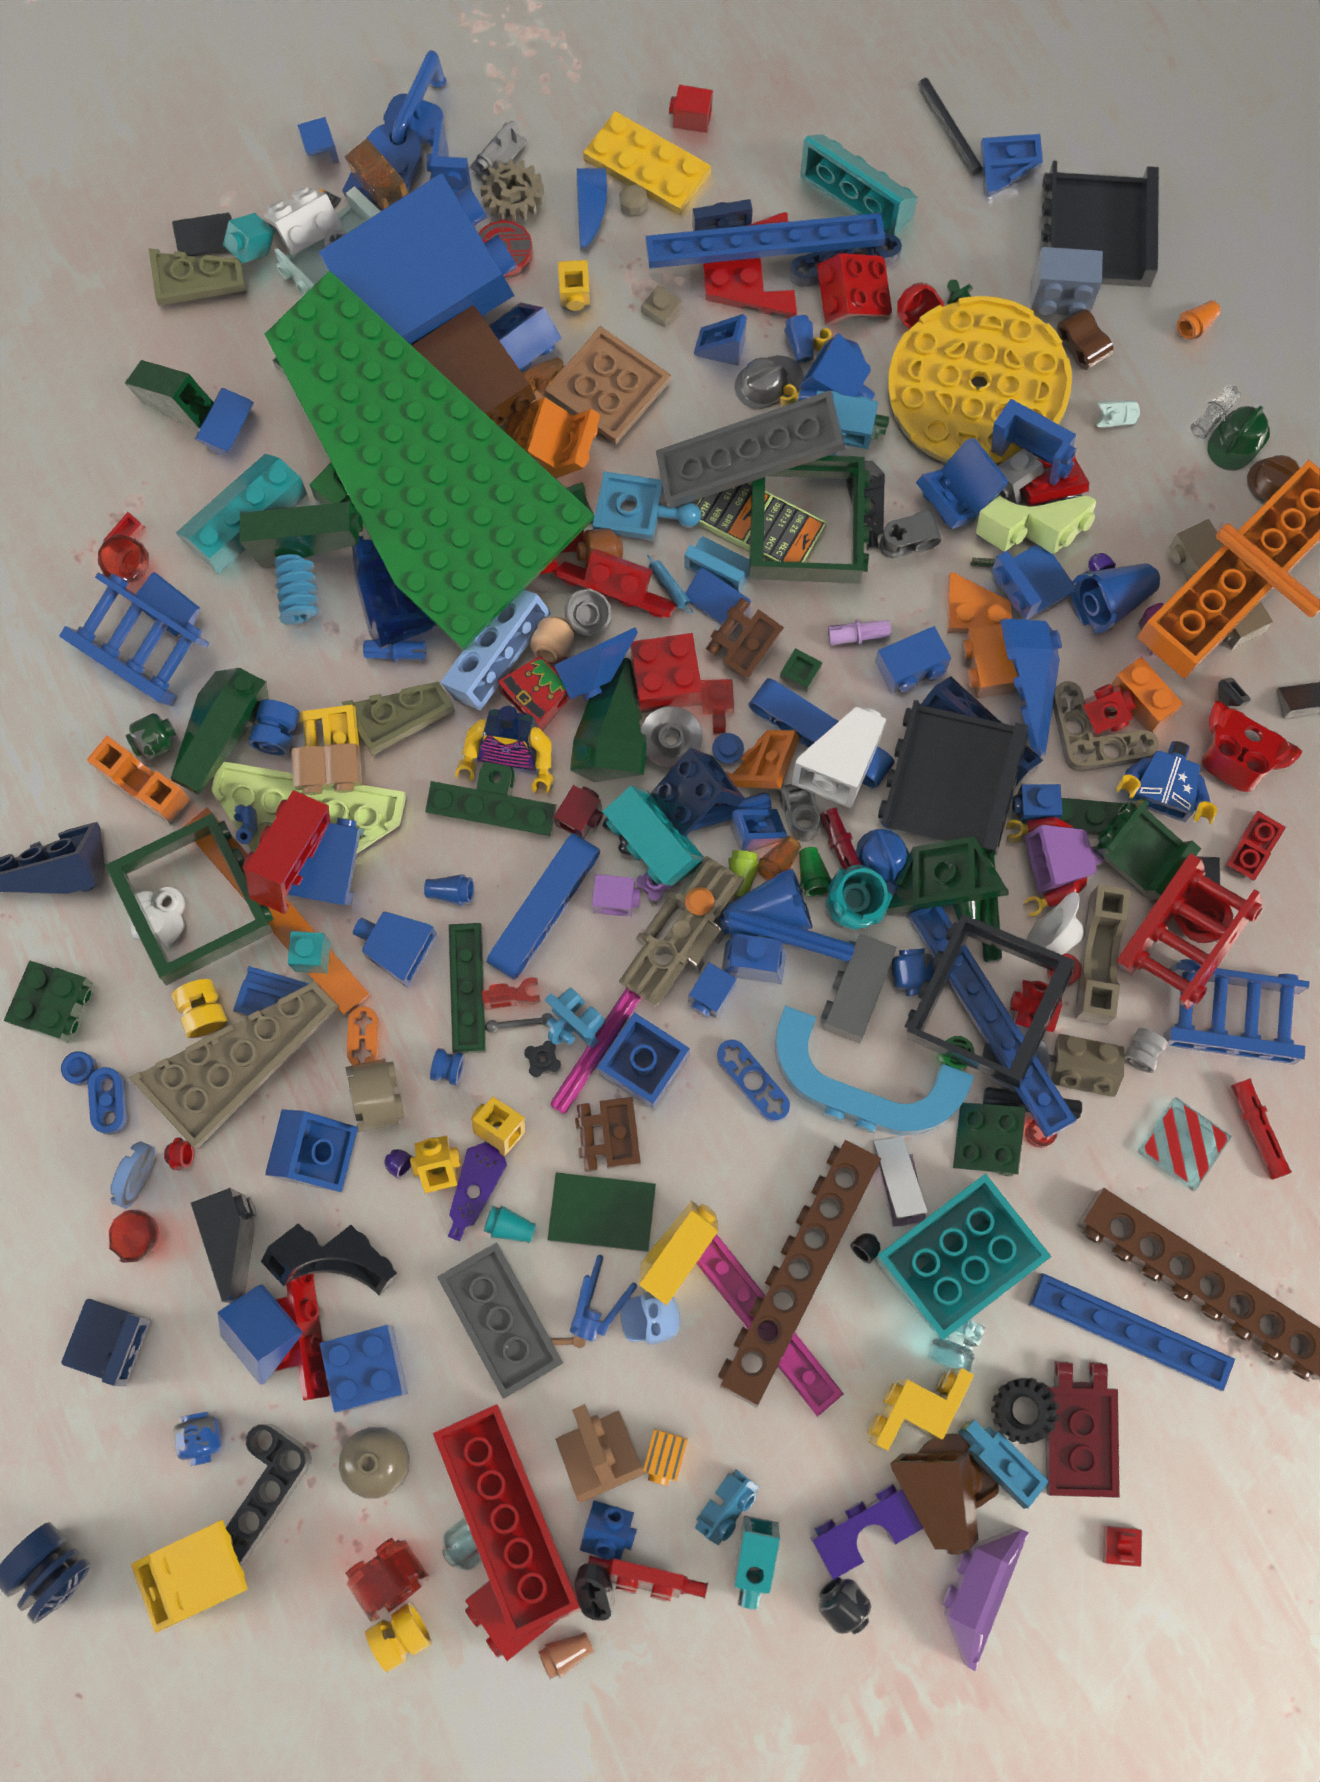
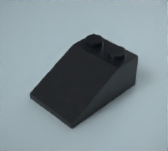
[191,1188,257,1303]

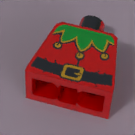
[498,656,570,731]

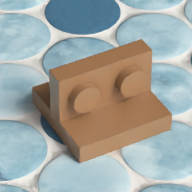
[555,1404,644,1504]

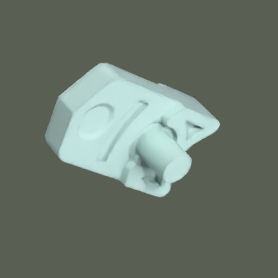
[1094,400,1140,428]

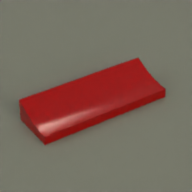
[432,1404,582,1640]

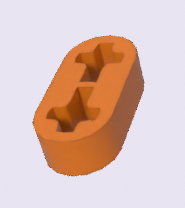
[347,1006,380,1065]

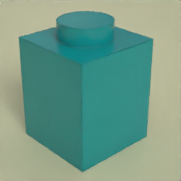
[223,213,275,263]
[287,931,331,974]

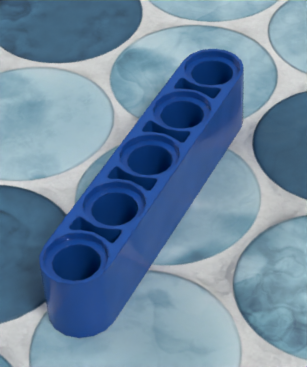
[748,678,895,789]
[486,833,601,980]

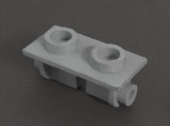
[470,121,527,176]

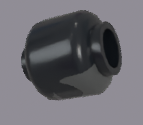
[818,1577,871,1634]

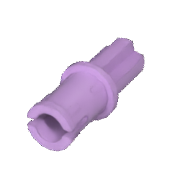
[828,619,891,646]

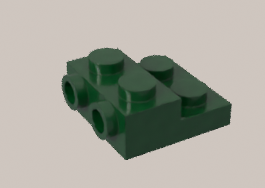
[3,960,93,1044]

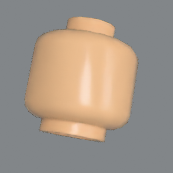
[530,617,575,664]

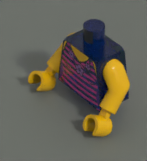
[455,706,554,793]

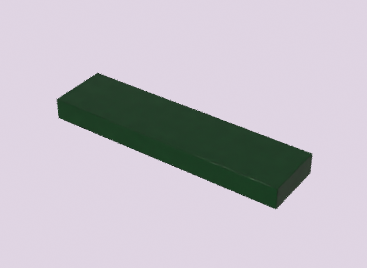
[449,923,486,1054]

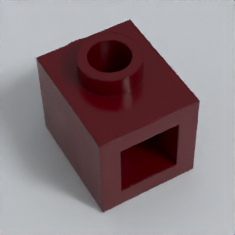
[554,785,604,839]

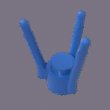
[569,1255,637,1341]

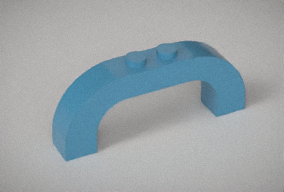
[775,1006,974,1136]

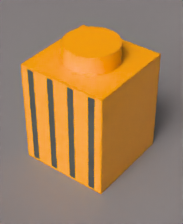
[643,1429,688,1486]

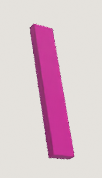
[696,1234,844,1417]

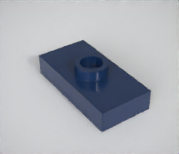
[692,199,753,231]

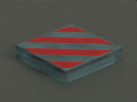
[1137,1097,1232,1191]

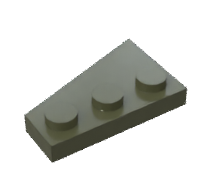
[149,248,247,306]
[342,681,455,756]

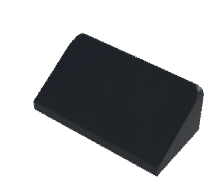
[172,213,232,257]
[1277,682,1320,719]

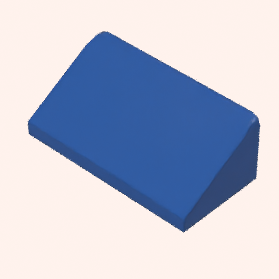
[195,387,254,456]
[685,567,751,633]
[136,572,200,637]

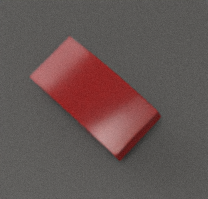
[1225,811,1286,881]

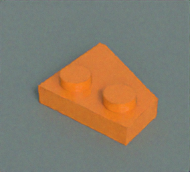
[947,573,1012,634]

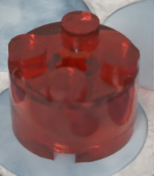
[345,1537,430,1622]

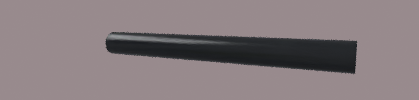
[918,77,983,175]

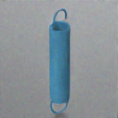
[647,555,693,614]

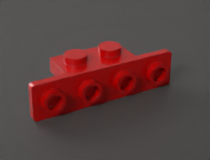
[555,549,677,618]
[275,1273,330,1401]

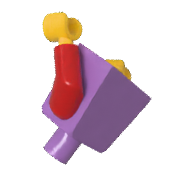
[1006,817,1104,918]

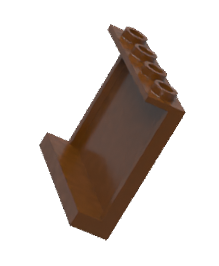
[412,305,536,426]

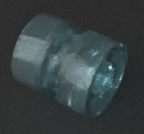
[927,1320,986,1372]

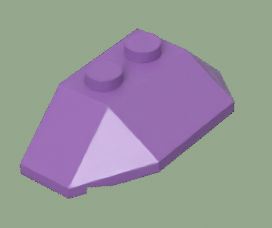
[942,1527,1029,1671]

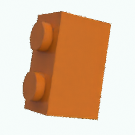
[962,624,1017,698]
[1111,657,1183,732]

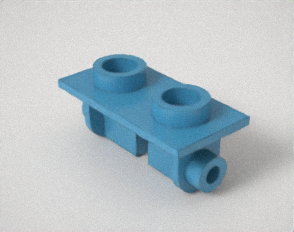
[695,1469,759,1546]

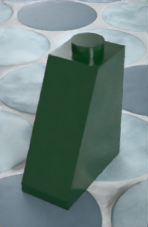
[125,360,213,432]

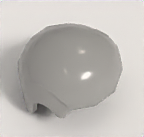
[564,588,611,636]

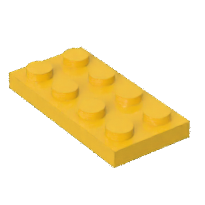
[583,111,711,215]

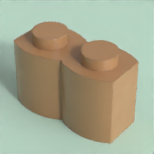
[292,744,362,795]

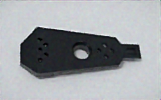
[845,461,885,550]

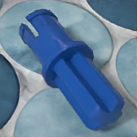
[363,637,426,663]

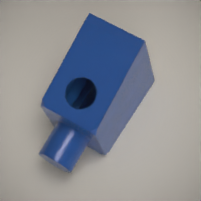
[353,912,437,988]
[722,934,786,984]

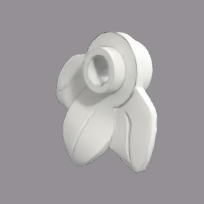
[131,887,185,947]

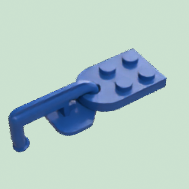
[342,50,446,211]

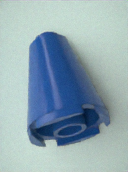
[1071,563,1160,633]
[719,869,813,936]

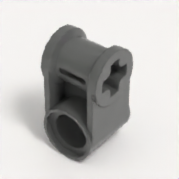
[879,511,942,558]
[777,783,820,842]

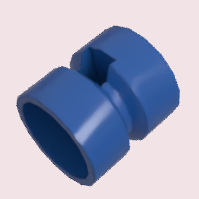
[248,699,299,756]

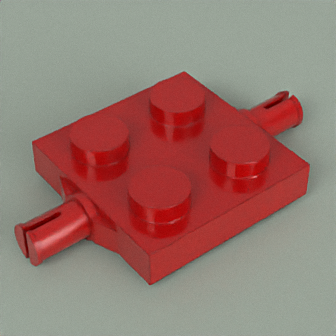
[588,1555,708,1602]

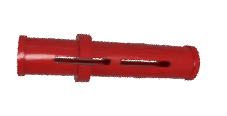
[1230,1078,1292,1180]

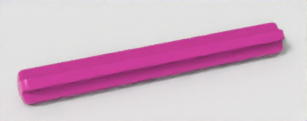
[550,988,642,1114]

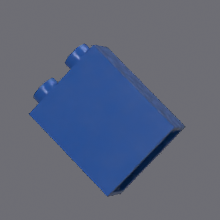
[318,173,517,346]

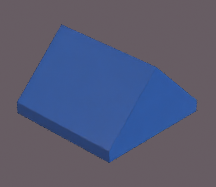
[217,1285,303,1385]

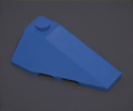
[1001,619,1062,757]

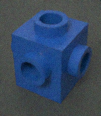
[579,1500,637,1560]

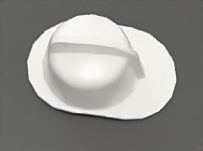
[1027,892,1083,955]

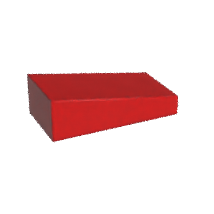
[103,512,145,554]

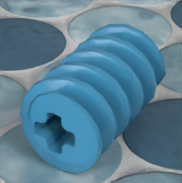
[274,554,319,625]

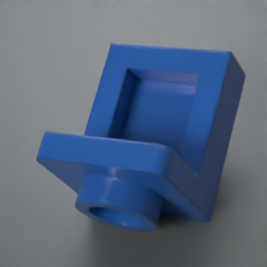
[1012,784,1063,824]

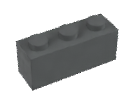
[821,933,897,1044]

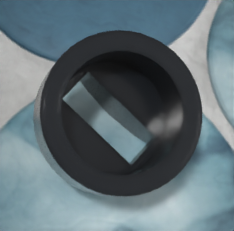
[850,1233,880,1264]

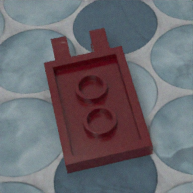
[1046,1361,1120,1498]

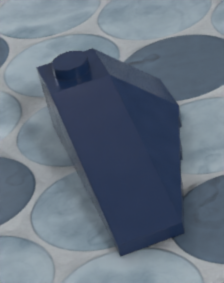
[0,822,105,894]

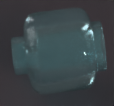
[442,1517,482,1571]

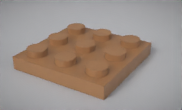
[544,326,671,445]

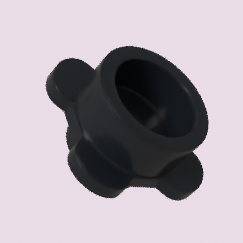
[524,1040,561,1078]

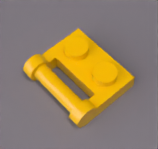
[299,705,361,760]

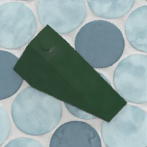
[570,658,647,782]
[171,668,269,795]

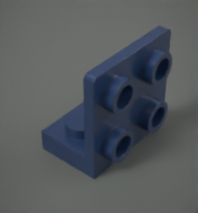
[651,748,745,836]
[61,1299,151,1386]

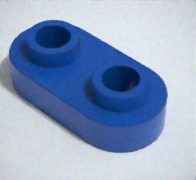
[88,1067,127,1135]

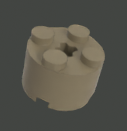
[345,1058,404,1133]

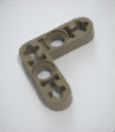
[1053,681,1159,772]

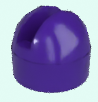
[1088,553,1116,572]
[384,1149,413,1179]

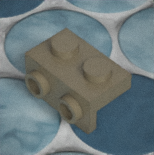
[1050,1034,1124,1097]

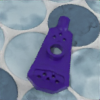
[447,1142,508,1241]

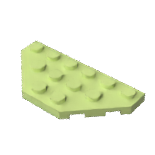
[211,762,406,853]

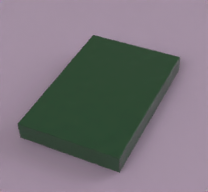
[547,1173,656,1252]

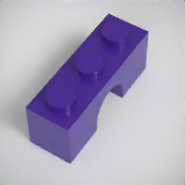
[810,1484,924,1580]

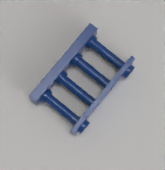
[59,572,210,706]
[1163,959,1310,1065]

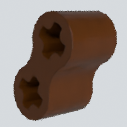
[1056,309,1114,370]

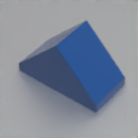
[694,314,747,366]
[731,809,788,852]

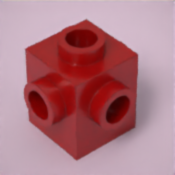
[1083,684,1136,734]
[1010,980,1062,1033]

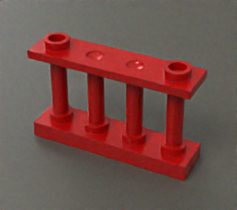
[1116,853,1263,1010]

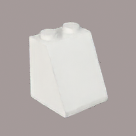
[792,707,887,808]

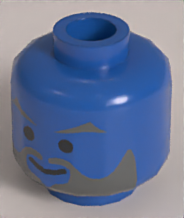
[892,948,935,996]
[173,1412,222,1466]

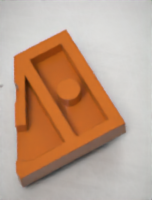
[726,730,800,789]

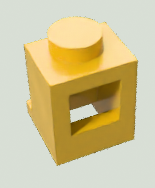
[558,260,590,311]
[471,1096,525,1157]

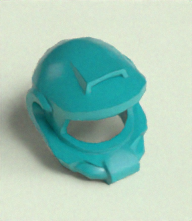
[826,864,892,930]

